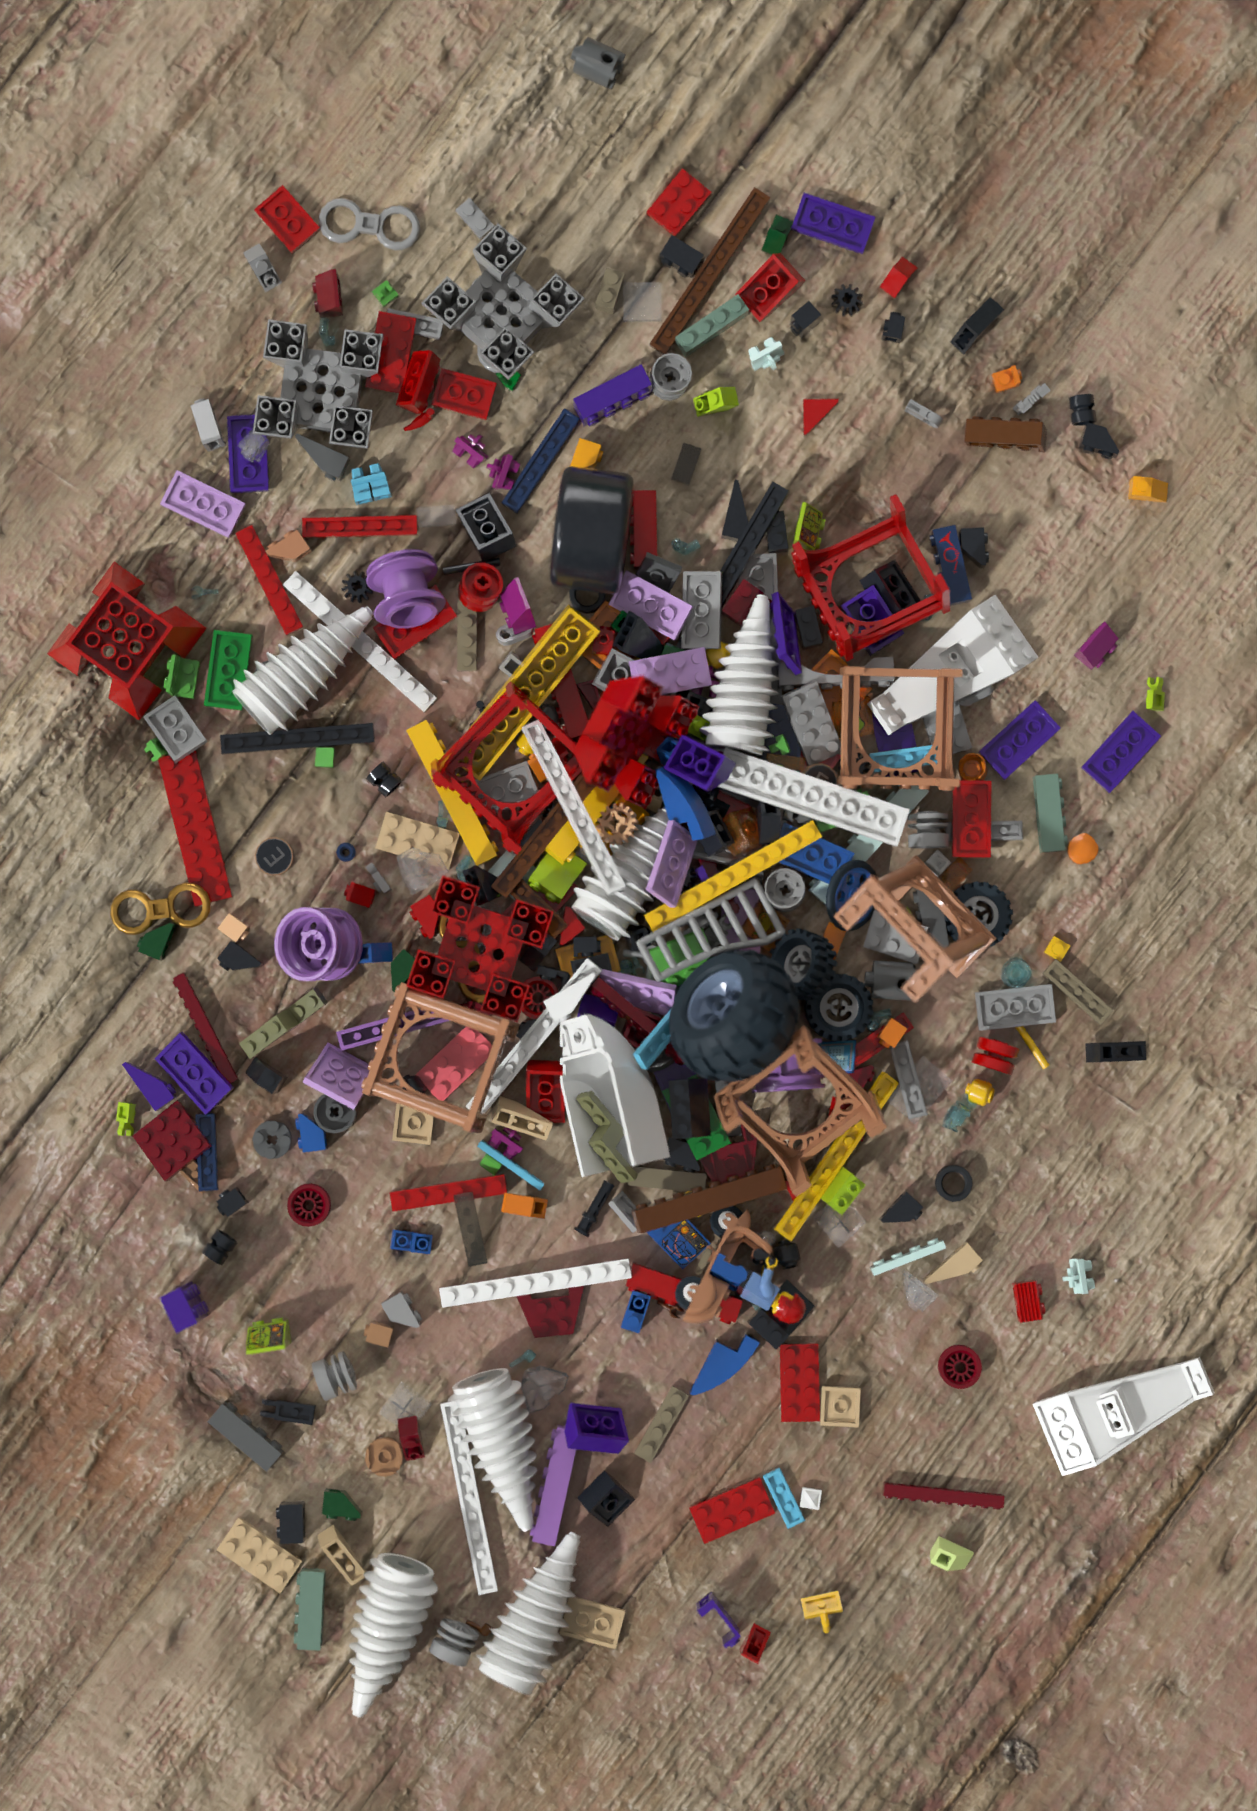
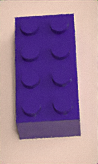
[573,364,652,427]
[160,1281,209,1333]

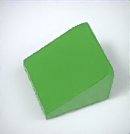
[315,747,336,768]
[480,1153,502,1175]

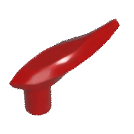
[403,408,435,431]

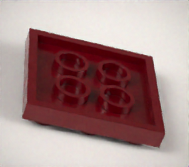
[133,1100,212,1182]

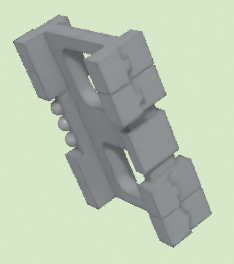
[1012,383,1051,415]

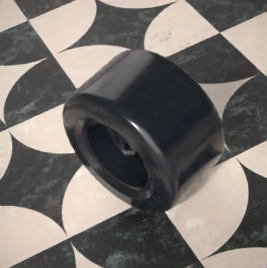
[550,466,634,594]

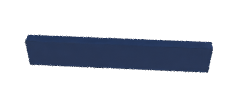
[501,408,580,514]

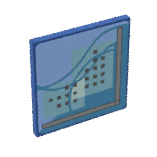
[818,1040,856,1073]

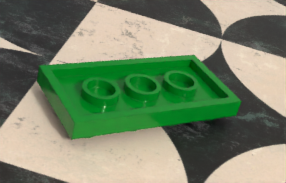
[204,630,253,711]
[662,1074,731,1160]

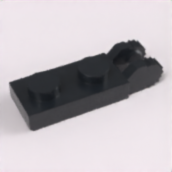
[260,1399,316,1425]

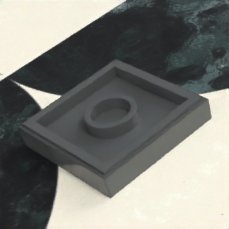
[635,552,682,593]

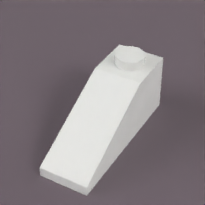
[544,971,597,1022]

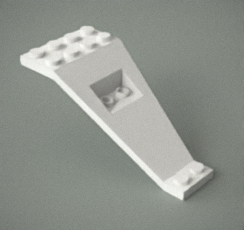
[867,595,1038,735]

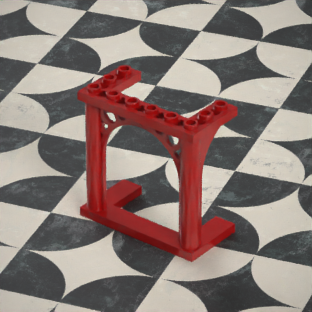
[791,494,950,661]
[431,681,582,855]

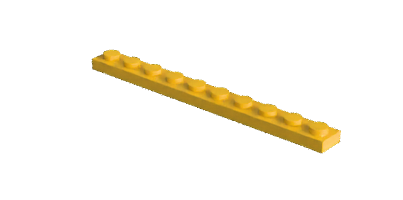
[644,820,822,932]
[774,1071,899,1241]

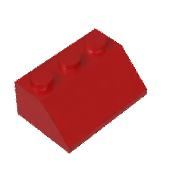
[396,350,441,414]

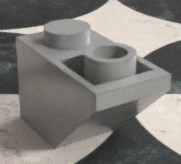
[243,244,282,292]
[381,1291,422,1328]

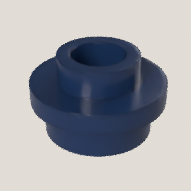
[336,843,356,862]

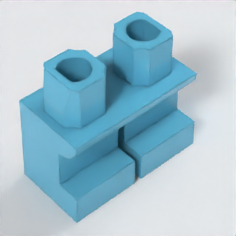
[351,463,392,505]

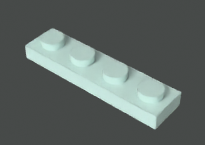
[870,1238,946,1276]

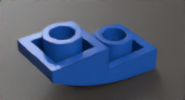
[390,1229,433,1254]

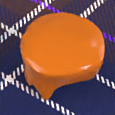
[958,753,988,781]
[1067,833,1099,864]

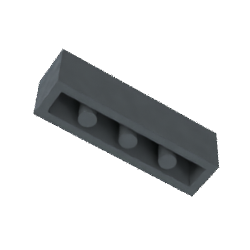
[913,888,949,960]
[208,1402,283,1472]

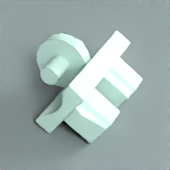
[748,337,784,371]
[1062,1258,1095,1294]

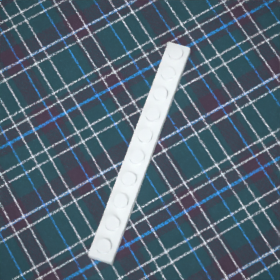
[283,571,437,713]
[522,720,626,896]
[466,958,602,1114]
[439,1258,632,1308]
[440,1401,498,1595]

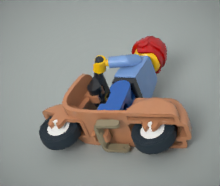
[675,1205,806,1324]

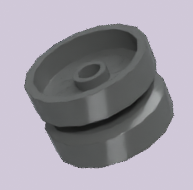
[313,1094,358,1133]

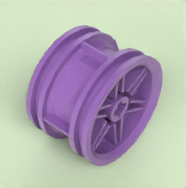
[274,907,363,981]
[752,1039,826,1093]

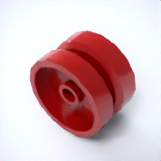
[457,563,503,612]
[971,1037,1020,1075]

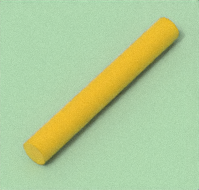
[1015,1026,1049,1069]

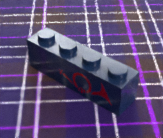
[929,525,972,606]

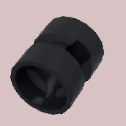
[1069,394,1097,426]
[366,762,403,798]
[202,1229,238,1265]

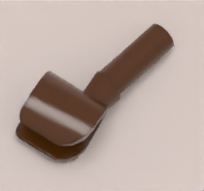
[657,1300,684,1319]
[466,1619,493,1637]

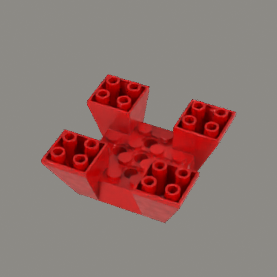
[47,562,207,721]
[573,675,699,809]
[406,875,554,1023]

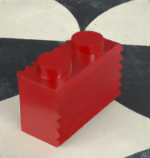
[1012,1280,1046,1323]

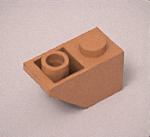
[266,530,312,562]

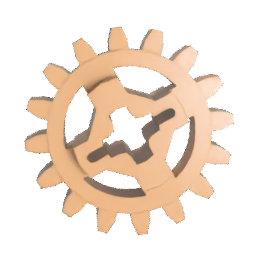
[596,803,639,846]

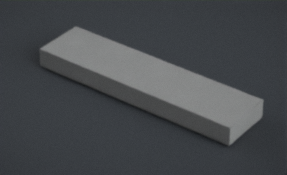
[945,821,1023,842]
[890,1040,928,1120]

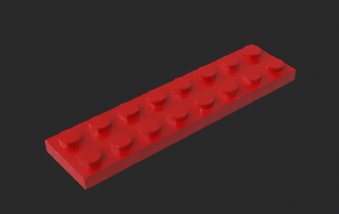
[158,750,233,907]

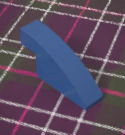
[655,767,716,841]
[690,1333,760,1396]

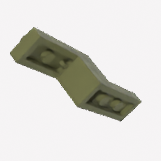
[239,987,328,1059]
[576,1091,638,1183]

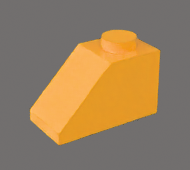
[570,438,604,469]
[1128,476,1168,503]

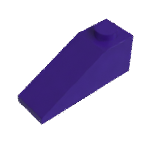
[122,1062,177,1111]

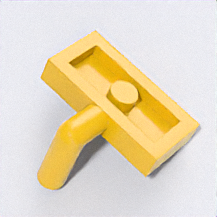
[801,1591,843,1633]

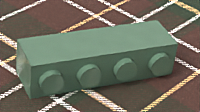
[675,294,749,357]
[1033,774,1068,853]
[294,1568,326,1651]

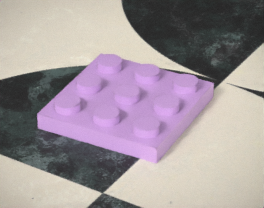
[303,1043,370,1110]

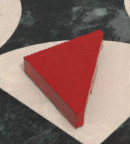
[803,399,839,436]

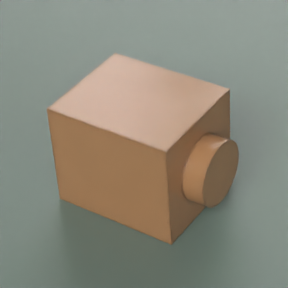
[364,1321,394,1347]

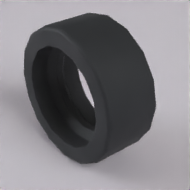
[569,589,605,613]
[935,1165,973,1202]

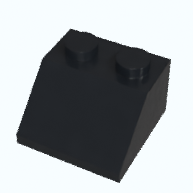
[577,1470,635,1527]

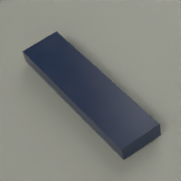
[196,1113,219,1192]

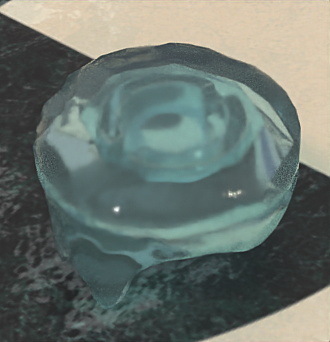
[1000,957,1032,988]
[942,1101,971,1132]

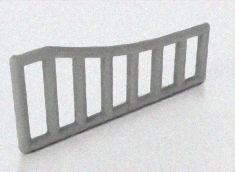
[637,878,786,982]

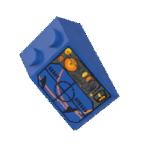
[647,1219,711,1269]

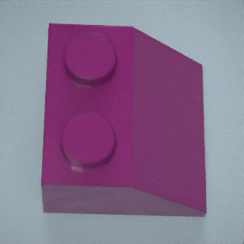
[499,577,536,635]
[1074,621,1119,670]

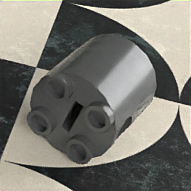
[571,37,626,90]
[864,960,917,1001]

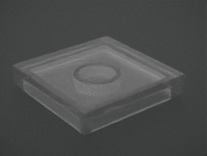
[623,282,661,322]

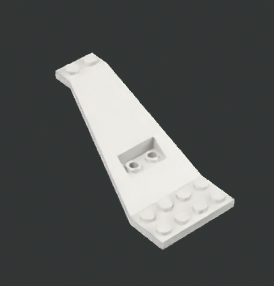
[1033,1357,1215,1476]

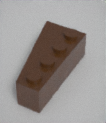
[964,416,1047,453]

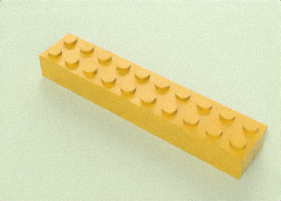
[459,604,600,781]

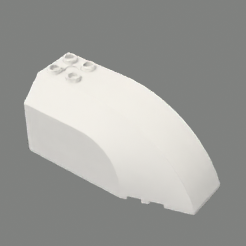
[560,1014,670,1177]

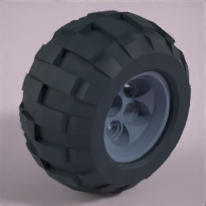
[669,950,800,1082]

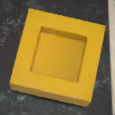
[1043,936,1070,962]

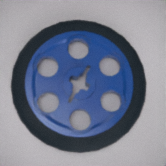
[826,860,878,932]

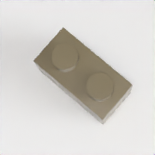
[595,267,625,315]

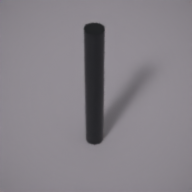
[443,558,500,575]

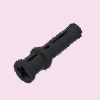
[574,1180,615,1238]

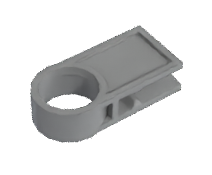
[905,399,943,428]

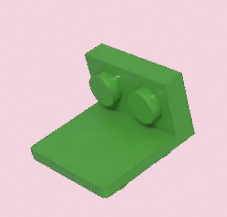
[164,654,200,699]

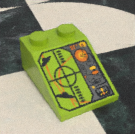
[792,502,825,550]
[246,1317,292,1355]

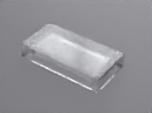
[417,505,456,528]

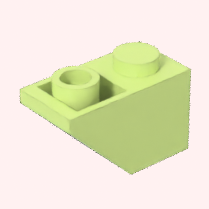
[930,1536,974,1571]

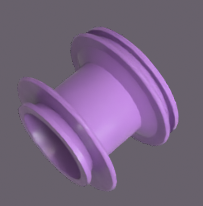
[366,549,446,628]

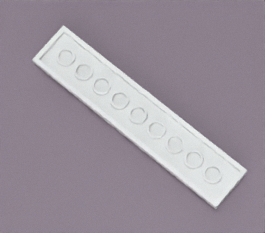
[717,748,910,847]

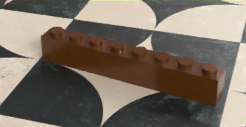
[631,1164,787,1234]

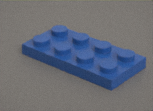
[779,822,855,884]

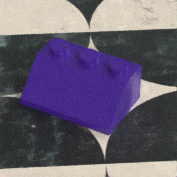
[839,585,904,657]
[664,735,736,792]
[564,1403,629,1454]

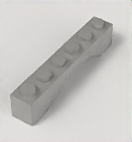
[777,657,895,692]

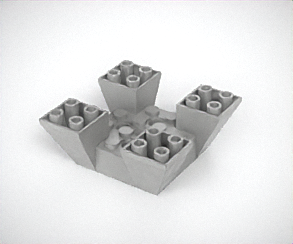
[422,223,585,380]
[253,319,383,449]

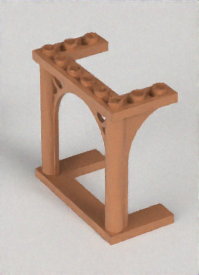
[837,667,962,790]
[834,855,997,1002]
[361,982,520,1133]
[714,1025,887,1197]

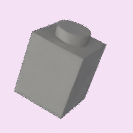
[499,651,523,677]

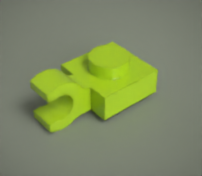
[1146,677,1165,711]
[116,1102,136,1136]

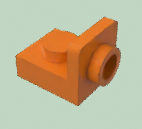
[991,365,1022,393]

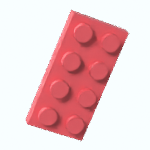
[416,1026,492,1101]

